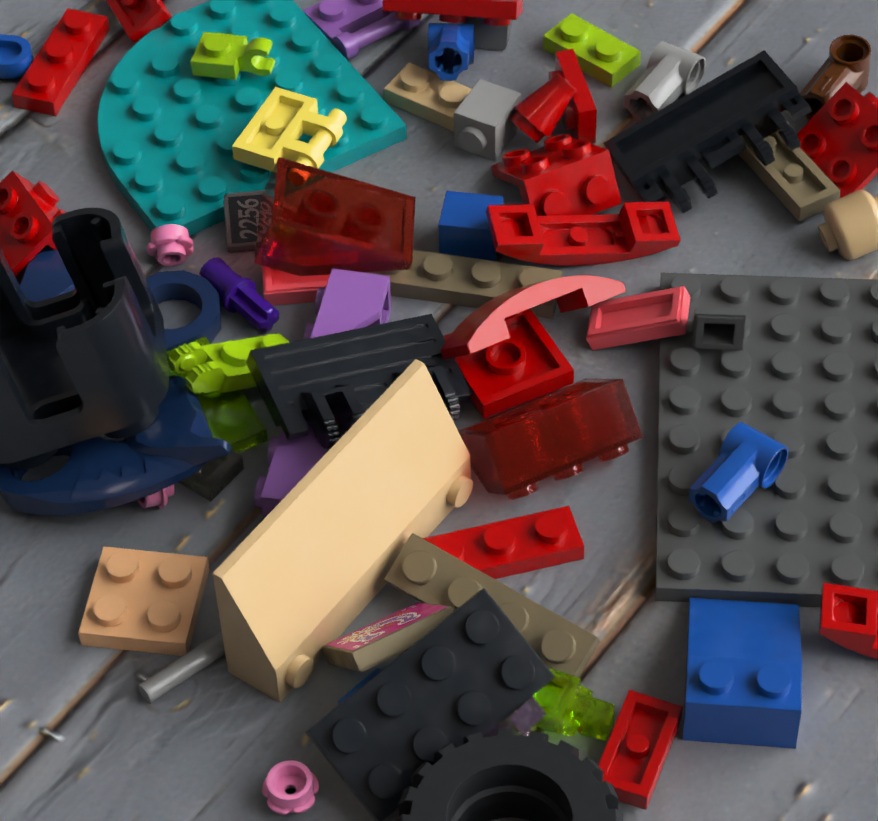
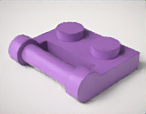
[303,0,420,60]

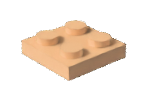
[78,546,210,656]

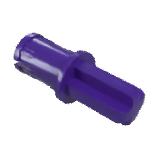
[199,257,280,332]

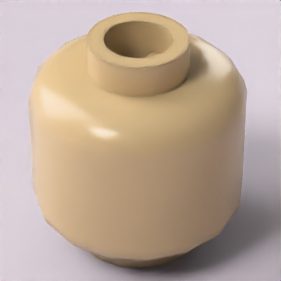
[818,190,878,261]

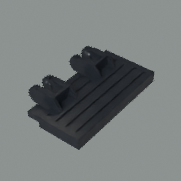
[603,50,812,213]
[246,314,473,449]

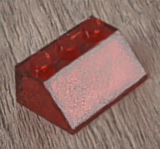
[458,378,643,500]

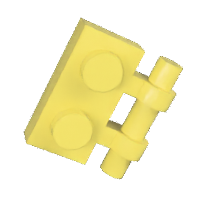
[232,87,347,183]

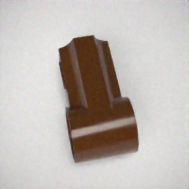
[800,35,871,120]

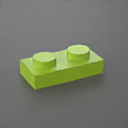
[543,13,641,88]

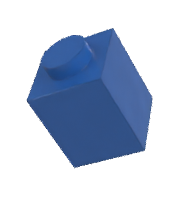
[438,191,503,261]

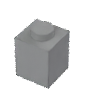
[454,79,521,161]

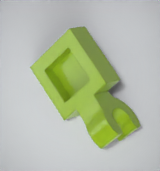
[190,32,276,80]

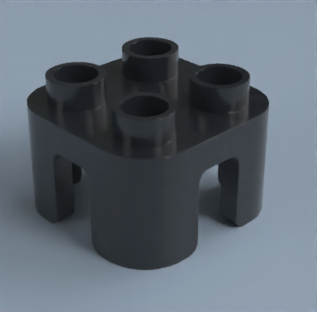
[0,208,169,470]

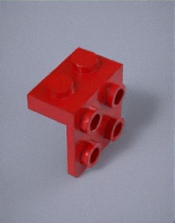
[797,82,878,198]
[491,134,622,216]
[0,170,67,277]

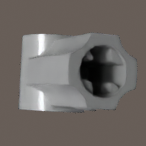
[624,41,706,122]

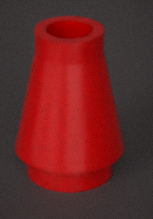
[511,72,578,143]

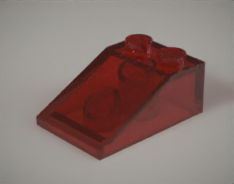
[254,157,416,276]

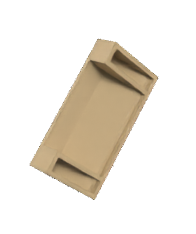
[213,359,473,703]

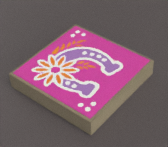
[322,602,454,672]

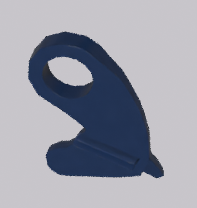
[20,250,222,361]
[0,375,232,516]

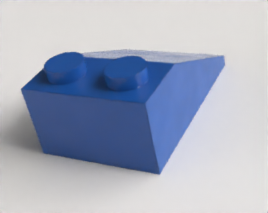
[682,597,802,749]

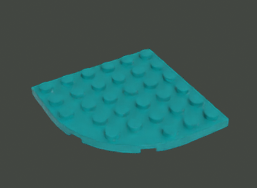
[98,0,407,236]

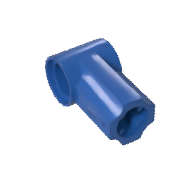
[428,23,474,81]
[689,422,789,523]

